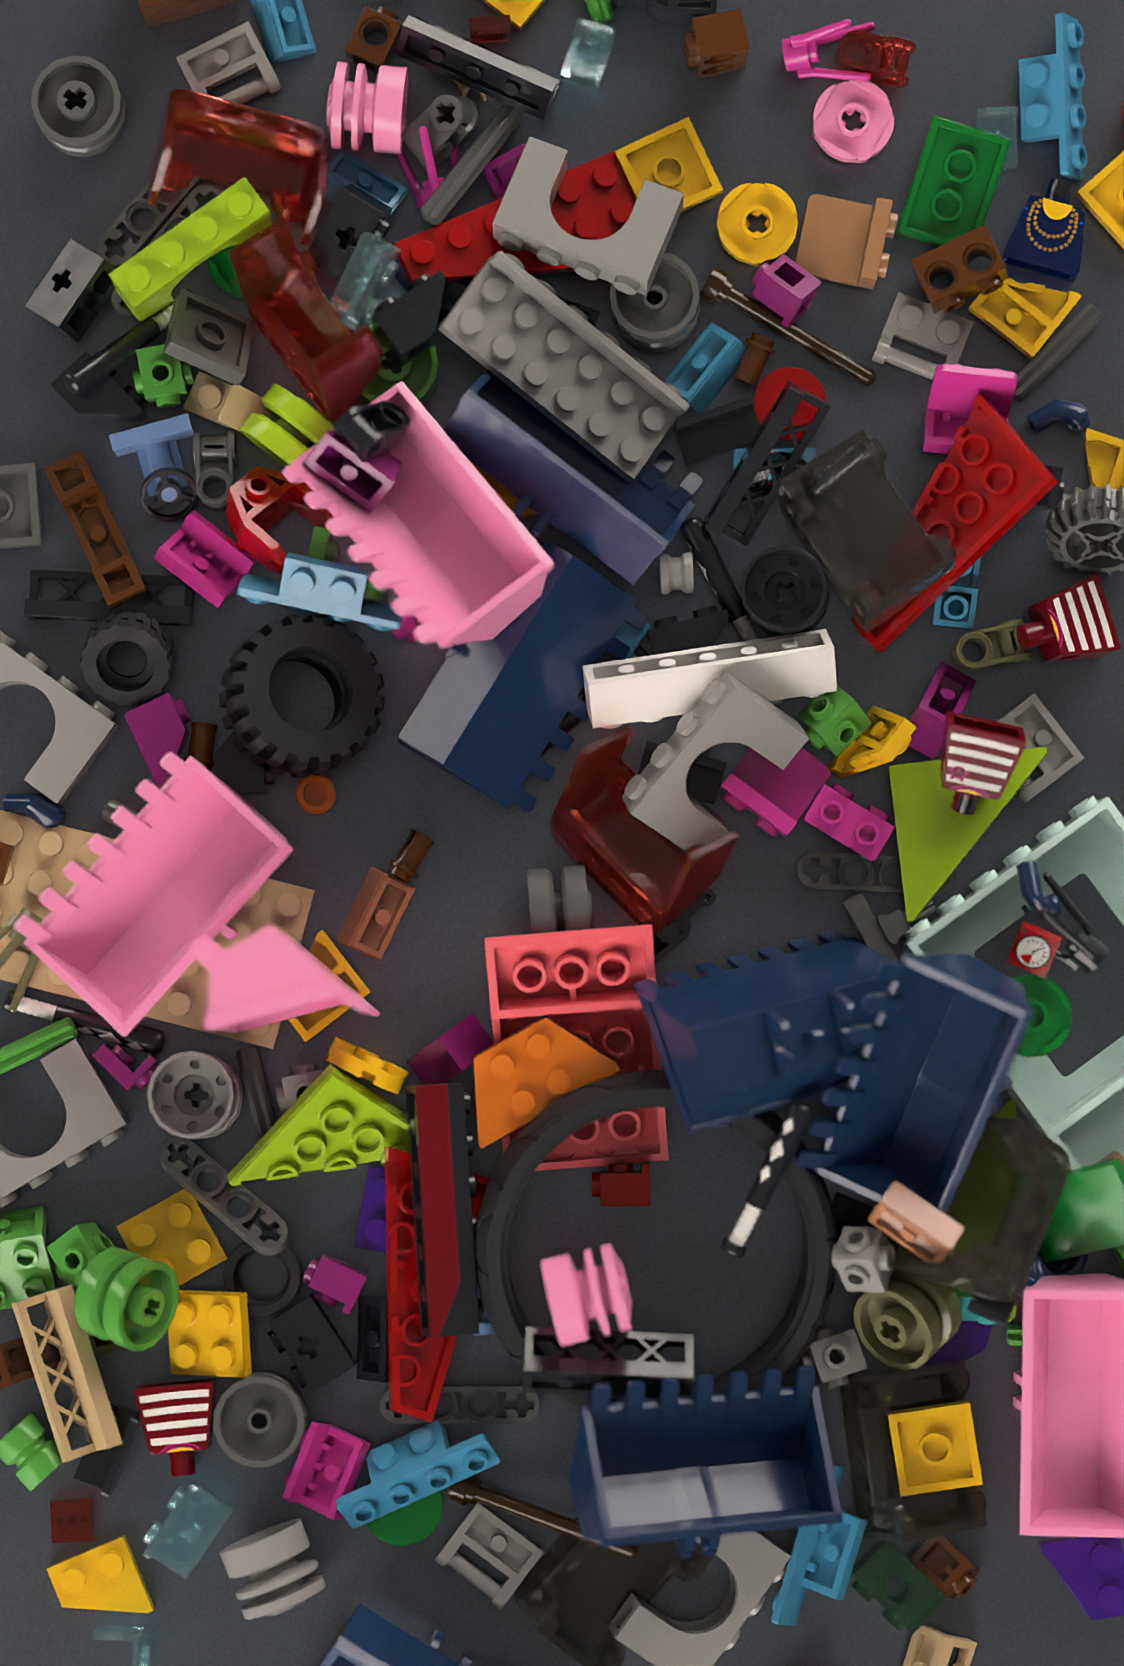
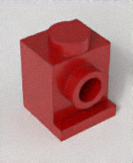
[592,1162,650,1207]

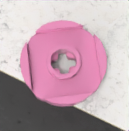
[812,80,894,164]

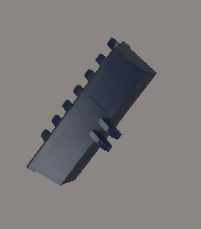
[443,370,703,585]
[397,537,649,812]
[796,953,1034,1215]
[568,1365,843,1559]

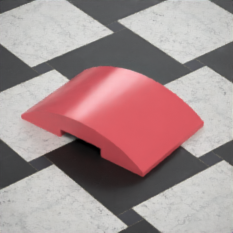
[485,925,669,1171]

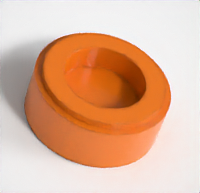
[295,774,337,815]

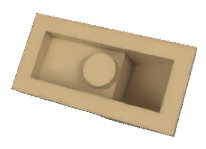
[183,371,271,437]

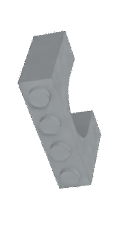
[492,136,684,296]
[0,631,120,805]
[622,671,809,864]
[0,1038,130,1209]
[608,1531,791,1666]

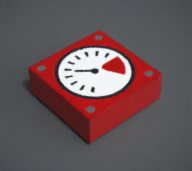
[1006,921,1062,978]

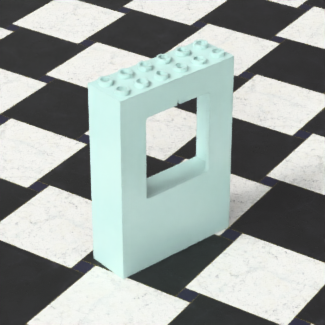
[899,796,1124,1172]

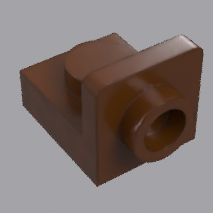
[909,1529,980,1600]

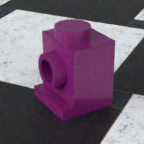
[751,254,822,328]
[302,1253,369,1315]

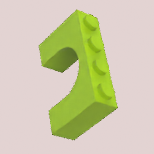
[109,177,273,323]

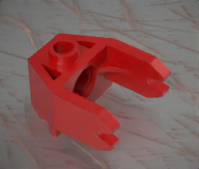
[225,465,335,575]

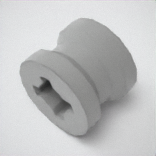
[659,552,694,595]

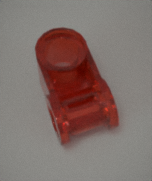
[835,30,917,88]

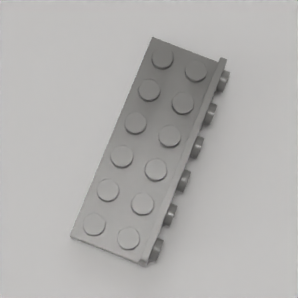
[437,251,690,483]

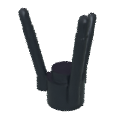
[1040,873,1109,974]

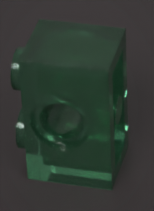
[851,1534,947,1634]

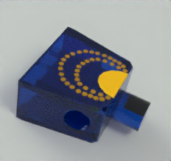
[1001,179,1085,283]

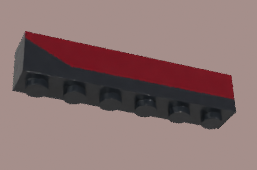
[405,1082,484,1338]

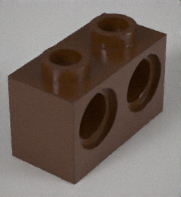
[684,8,749,78]
[911,224,1008,314]

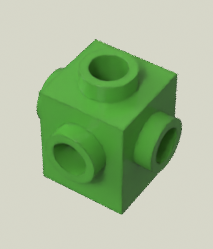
[133,344,194,408]
[797,685,872,757]
[46,1222,114,1289]

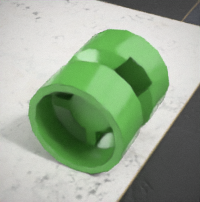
[0,1412,62,1491]

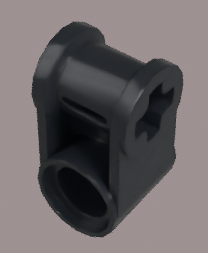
[333,401,411,462]

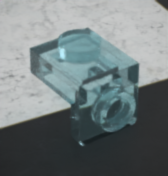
[560,18,616,91]

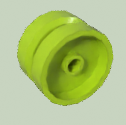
[239,383,334,468]

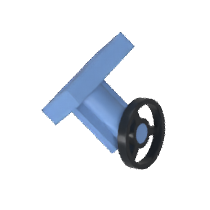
[109,413,198,522]

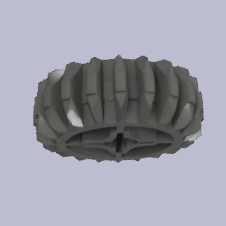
[1045,483,1124,576]

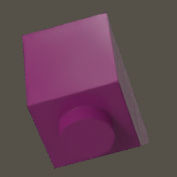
[303,430,402,512]
[908,661,977,759]
[124,693,192,789]

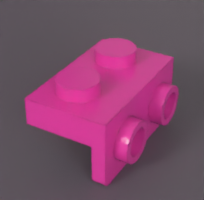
[154,510,257,608]
[804,783,895,861]
[282,1422,371,1520]

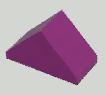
[406,1013,494,1084]

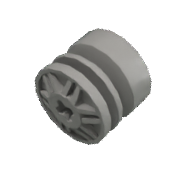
[147,1051,245,1139]
[219,1519,326,1619]

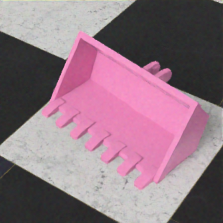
[282,381,554,648]
[14,752,293,1037]
[190,925,381,1033]
[1013,1273,1124,1538]

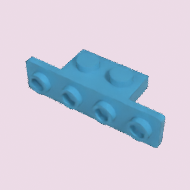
[1019,12,1087,181]
[237,552,404,631]
[335,1419,500,1528]
[771,1464,868,1626]

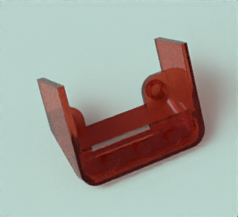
[148,89,328,246]
[228,217,384,424]
[550,726,739,933]

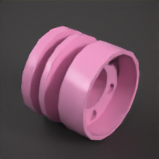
[327,61,408,154]
[541,1243,633,1346]

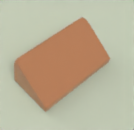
[337,867,416,962]
[867,1181,964,1268]

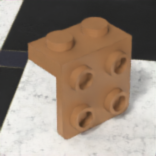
[795,194,898,290]

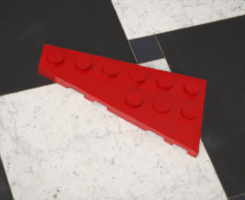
[393,151,637,284]
[851,393,1059,652]
[384,1146,490,1422]

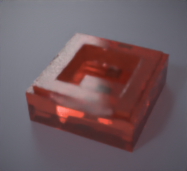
[469,15,511,43]
[50,1498,95,1543]

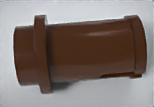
[733,332,775,388]
[183,721,218,771]
[388,829,434,884]

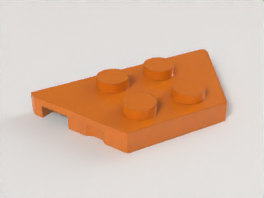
[473,1015,620,1149]

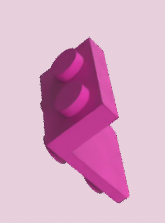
[923,364,1017,454]
[720,748,831,838]

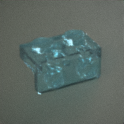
[330,231,401,330]
[142,1481,234,1580]

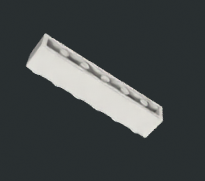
[582,629,837,729]

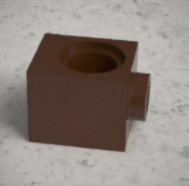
[345,6,402,74]

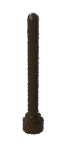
[699,267,876,385]
[448,1475,639,1558]

